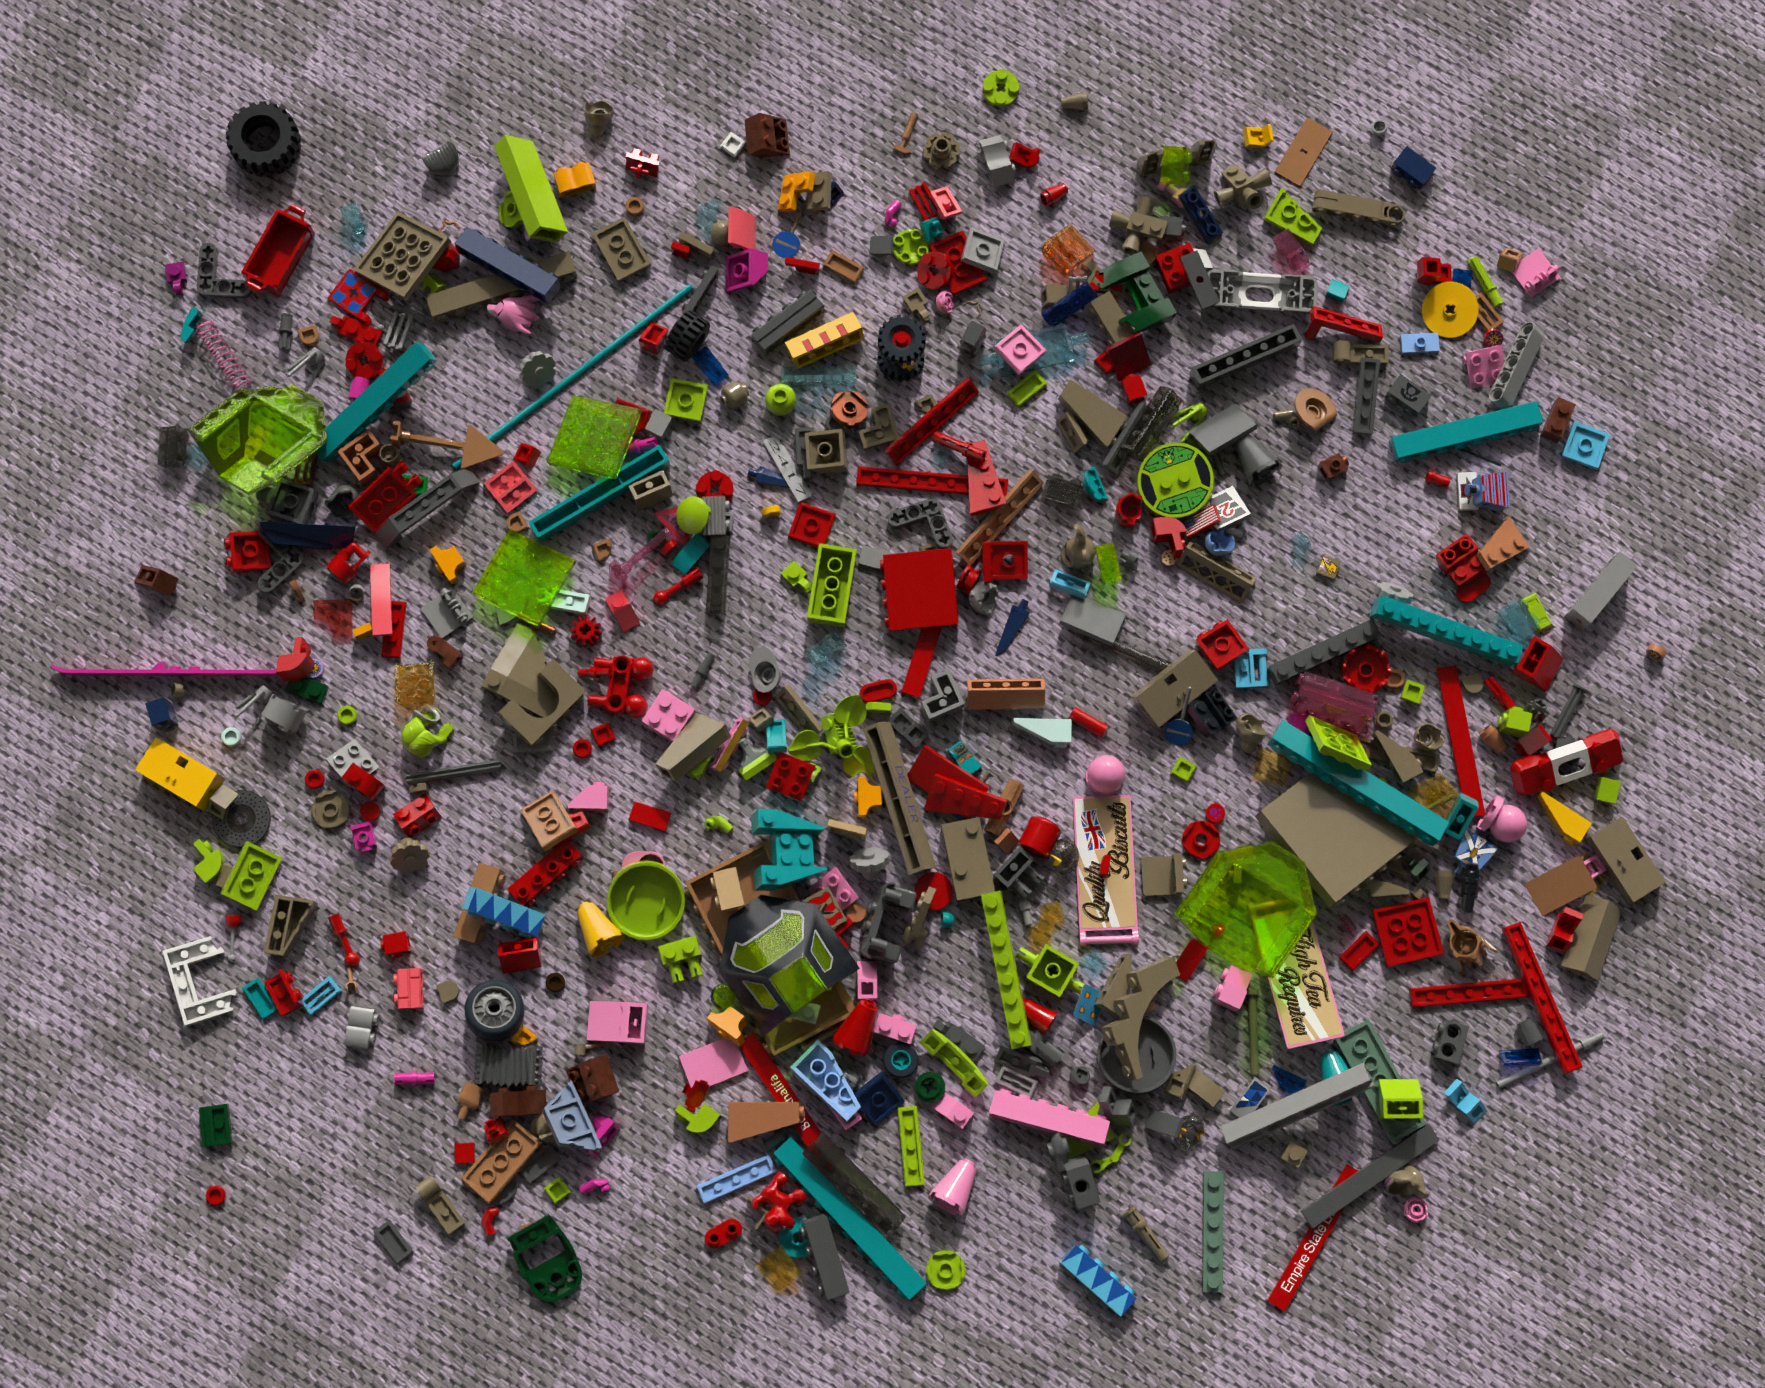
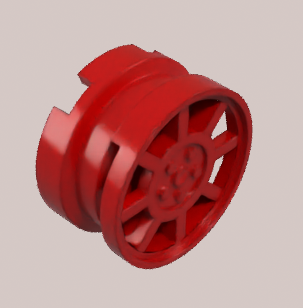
[956,565,982,595]

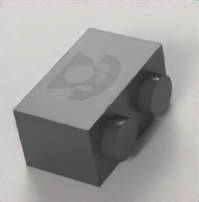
[1385,374,1432,417]

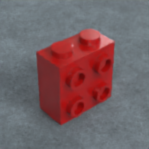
[1154,243,1202,294]

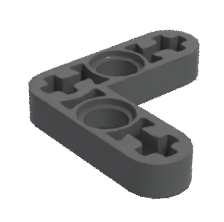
[197,243,252,298]
[888,498,953,549]
[257,529,303,594]

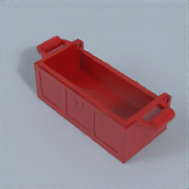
[241,204,315,297]

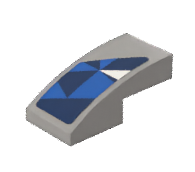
[1230,1077,1270,1118]

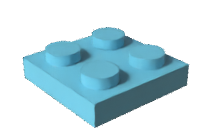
[1561,421,1610,470]

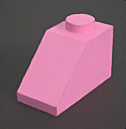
[568,782,609,811]
[930,1093,974,1129]

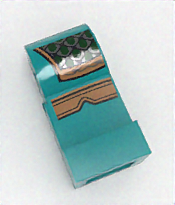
[947,741,982,775]

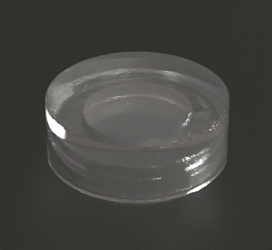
[252,907,272,927]

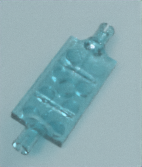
[977,324,1090,377]

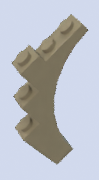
[1101,956,1180,1080]

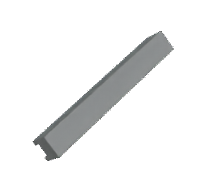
[1220,1063,1375,1150]

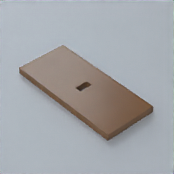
[1275,118,1332,186]

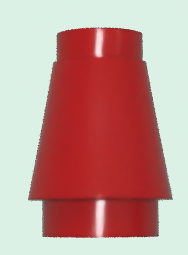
[1040,183,1069,206]

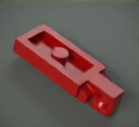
[329,315,383,346]

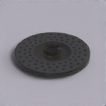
[212,790,271,848]

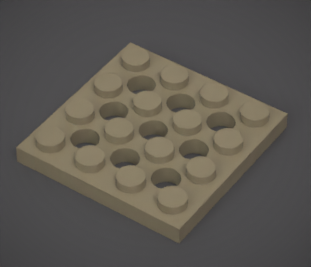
[354,211,452,300]

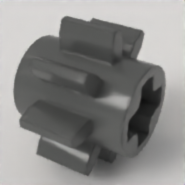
[1523,699,1549,723]

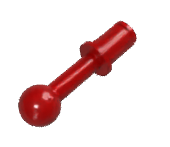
[653,568,704,606]
[327,913,360,968]

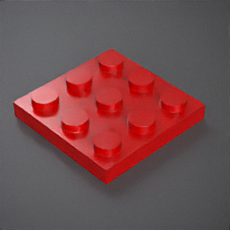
[1372,897,1444,967]

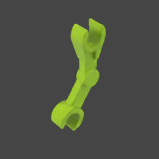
[1090,1133,1132,1173]

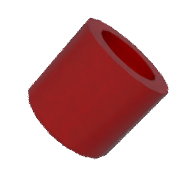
[1017,816,1062,860]

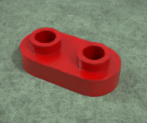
[705,1219,742,1248]

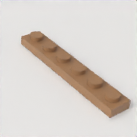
[955,469,1044,566]

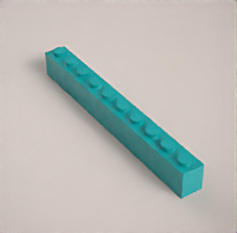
[1267,720,1449,846]
[773,1137,927,1300]

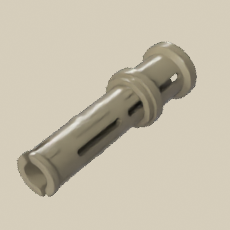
[1121,1205,1169,1262]

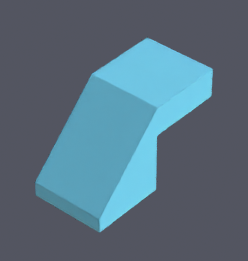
[1444,1079,1487,1124]

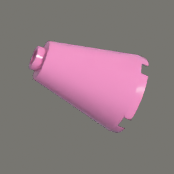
[928,1159,977,1217]

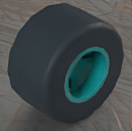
[883,1043,918,1078]

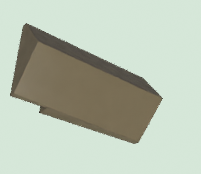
[1561,895,1622,981]

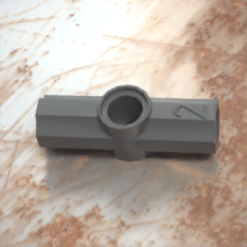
[1007,1026,1064,1067]

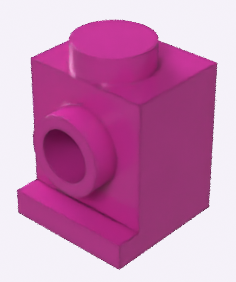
[350,822,377,853]

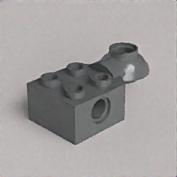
[1046,1133,1101,1209]

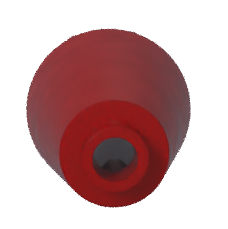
[832,999,878,1056]

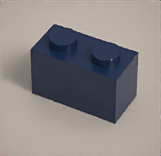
[1391,146,1436,190]
[145,697,179,732]

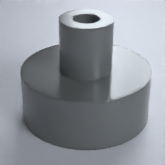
[1120,549,1139,569]

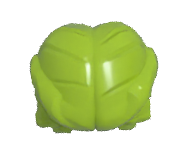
[401,707,454,758]

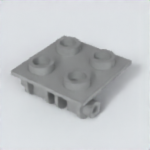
[420,587,473,639]
[325,739,379,789]

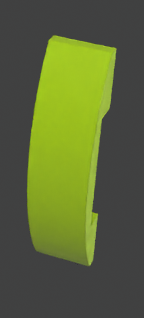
[919,1029,989,1098]

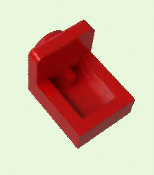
[1009,142,1040,169]

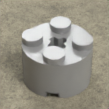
[261,694,307,734]

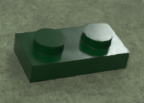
[285,677,329,704]

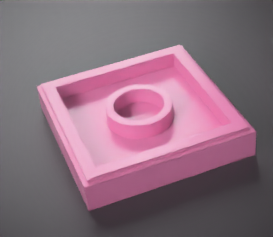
[993,324,1047,375]

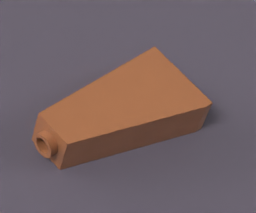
[728,1102,805,1142]

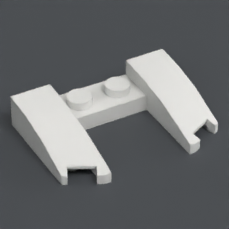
[163,936,237,1027]

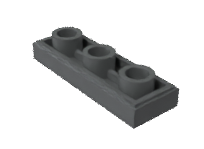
[1179,250,1220,310]

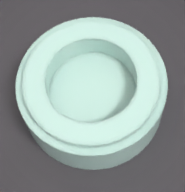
[221,727,242,747]

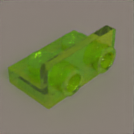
[1160,146,1192,186]
[1095,543,1122,585]

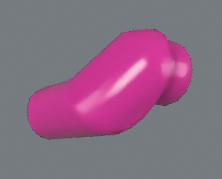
[579,1179,610,1195]

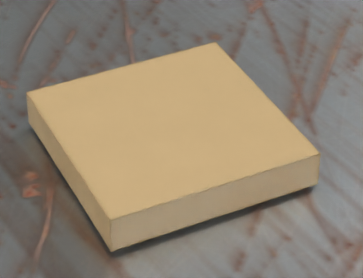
[827,819,867,840]

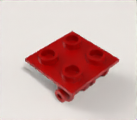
[766,752,816,801]

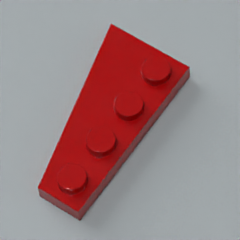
[924,773,1008,820]

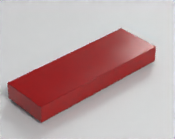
[381,601,407,659]

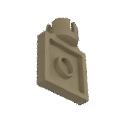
[903,887,936,948]

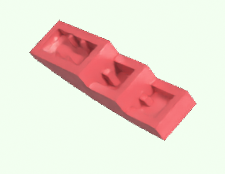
[370,563,393,637]

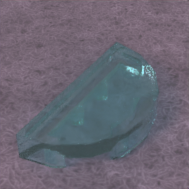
[696,199,722,235]

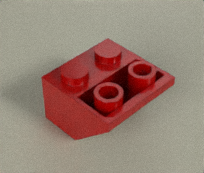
[1512,636,1564,692]

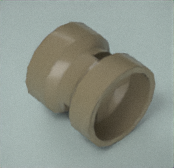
[379,444,401,467]

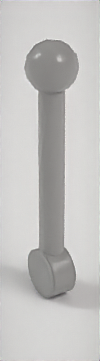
[377,324,411,349]

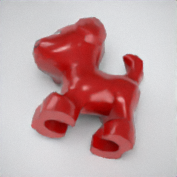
[751,1172,807,1233]

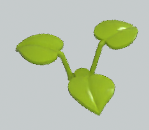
[788,694,874,779]

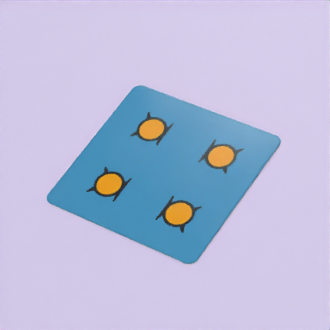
[1073,984,1101,1026]

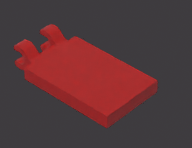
[348,461,422,534]

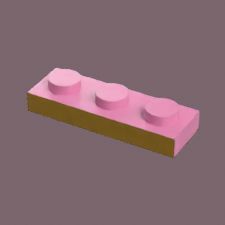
[709,718,749,772]

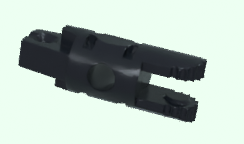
[1460,862,1480,913]

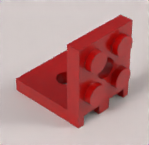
[982,541,1028,582]

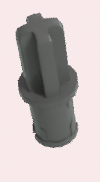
[278,313,293,351]

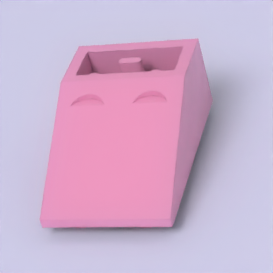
[587,1001,649,1044]

